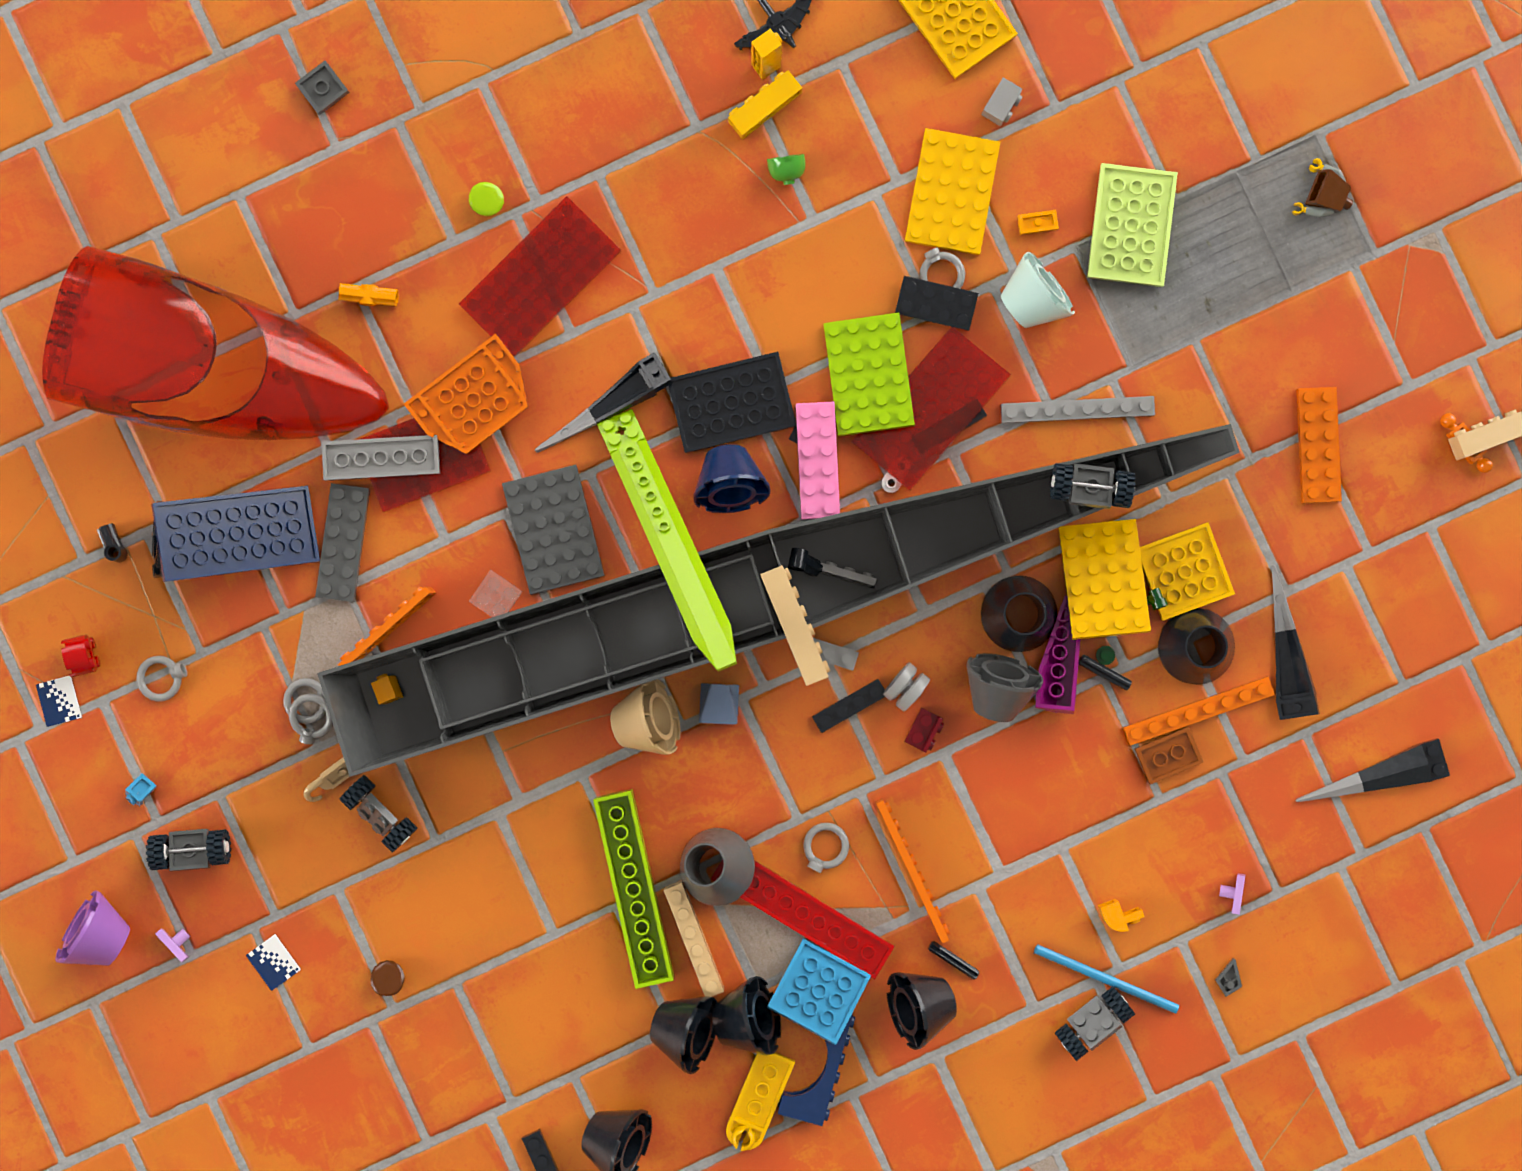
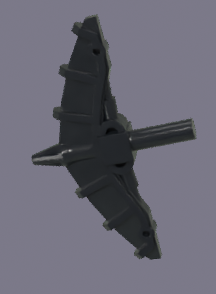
[734,0,812,50]

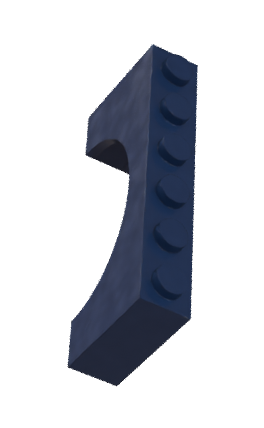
[777,1013,855,1126]

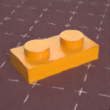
[1017,210,1059,235]

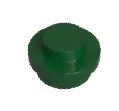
[1096,646,1115,665]

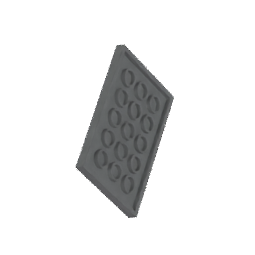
[502,465,605,595]

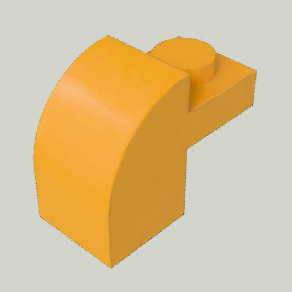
[1097,899,1145,932]

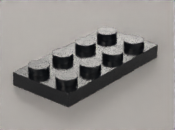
[895,275,979,331]

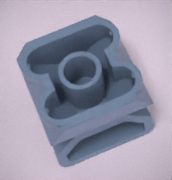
[699,683,739,724]

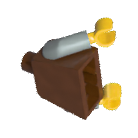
[1292,158,1353,217]

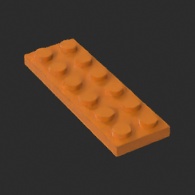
[1296,387,1342,503]
[338,587,436,666]

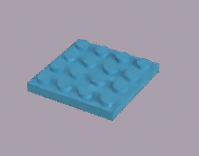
[767,938,871,1045]

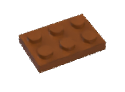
[1134,727,1203,785]

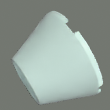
[1001,252,1075,328]

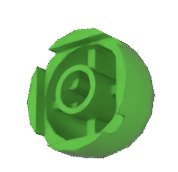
[767,154,806,185]

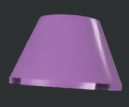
[55,890,130,966]

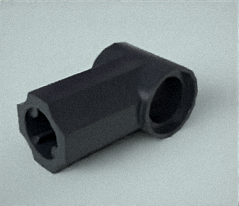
[97,523,128,563]
[788,548,823,576]

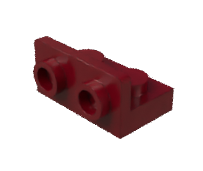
[904,707,944,753]

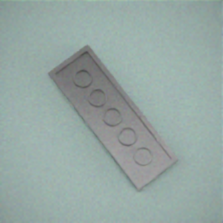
[321,435,440,481]

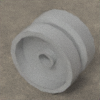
[883,662,930,712]

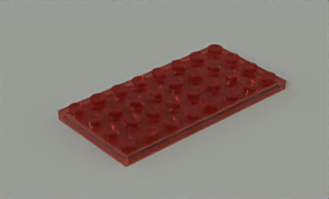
[459,196,621,358]
[852,327,1011,491]

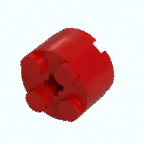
[61,634,100,677]

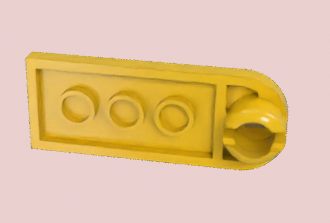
[726,1052,795,1151]

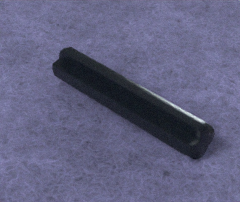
[1078,655,1132,690]
[928,941,979,980]

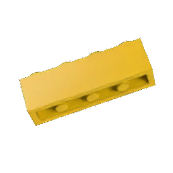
[751,28,783,80]
[728,70,803,140]

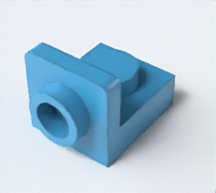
[125,773,157,807]

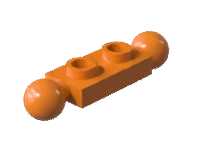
[1440,413,1493,473]

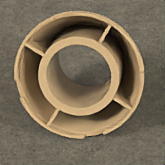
[610,679,681,755]

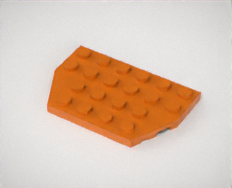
[404,334,528,454]

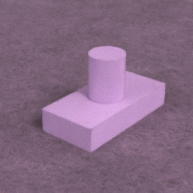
[1219,873,1245,915]
[155,928,190,962]

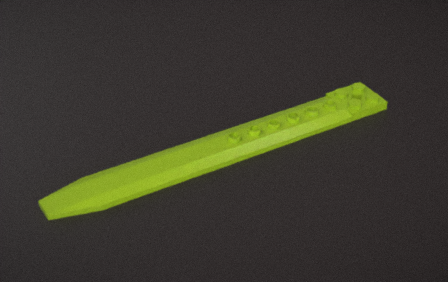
[597,409,737,672]

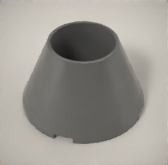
[966,653,1043,722]
[680,828,755,906]

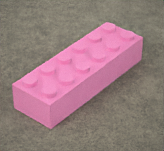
[796,402,840,520]

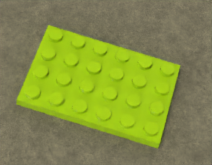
[823,312,915,437]

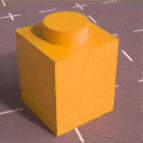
[371,674,403,705]

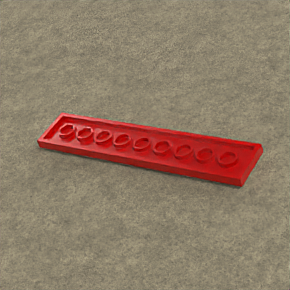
[711,859,895,980]

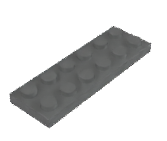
[315,483,370,602]

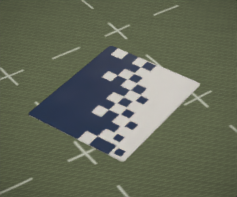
[36,676,82,727]
[246,934,301,991]

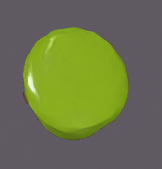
[469,182,504,216]

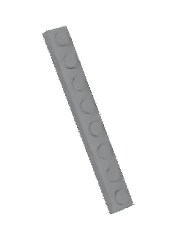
[1000,396,1155,424]

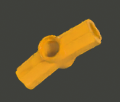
[338,283,399,306]

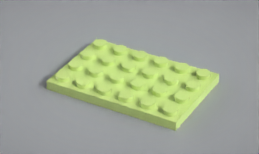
[1087,163,1178,287]

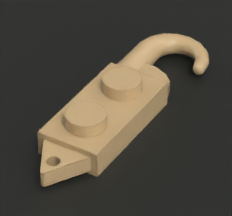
[304,757,349,802]

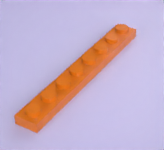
[1123,677,1275,746]
[875,799,950,944]

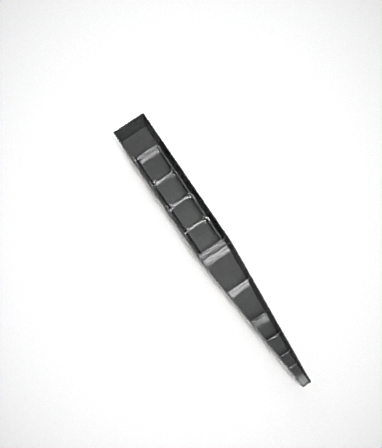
[317,424,1240,777]

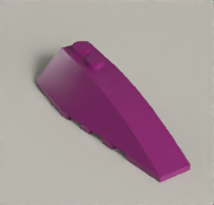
[1035,596,1080,714]

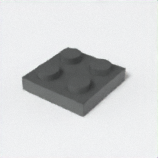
[295,61,350,115]

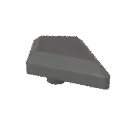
[1215,958,1242,997]

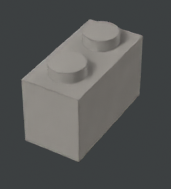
[981,77,1023,127]

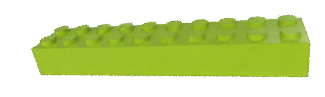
[593,789,674,989]

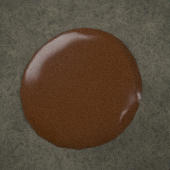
[370,960,405,996]

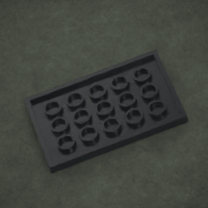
[669,351,797,454]

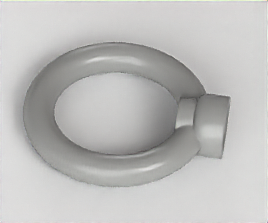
[919,247,965,289]
[136,656,187,701]
[283,678,326,724]
[289,694,333,744]
[803,823,849,873]

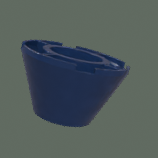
[693,445,771,513]

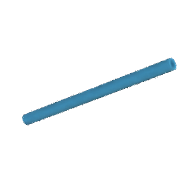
[1034,944,1179,1014]

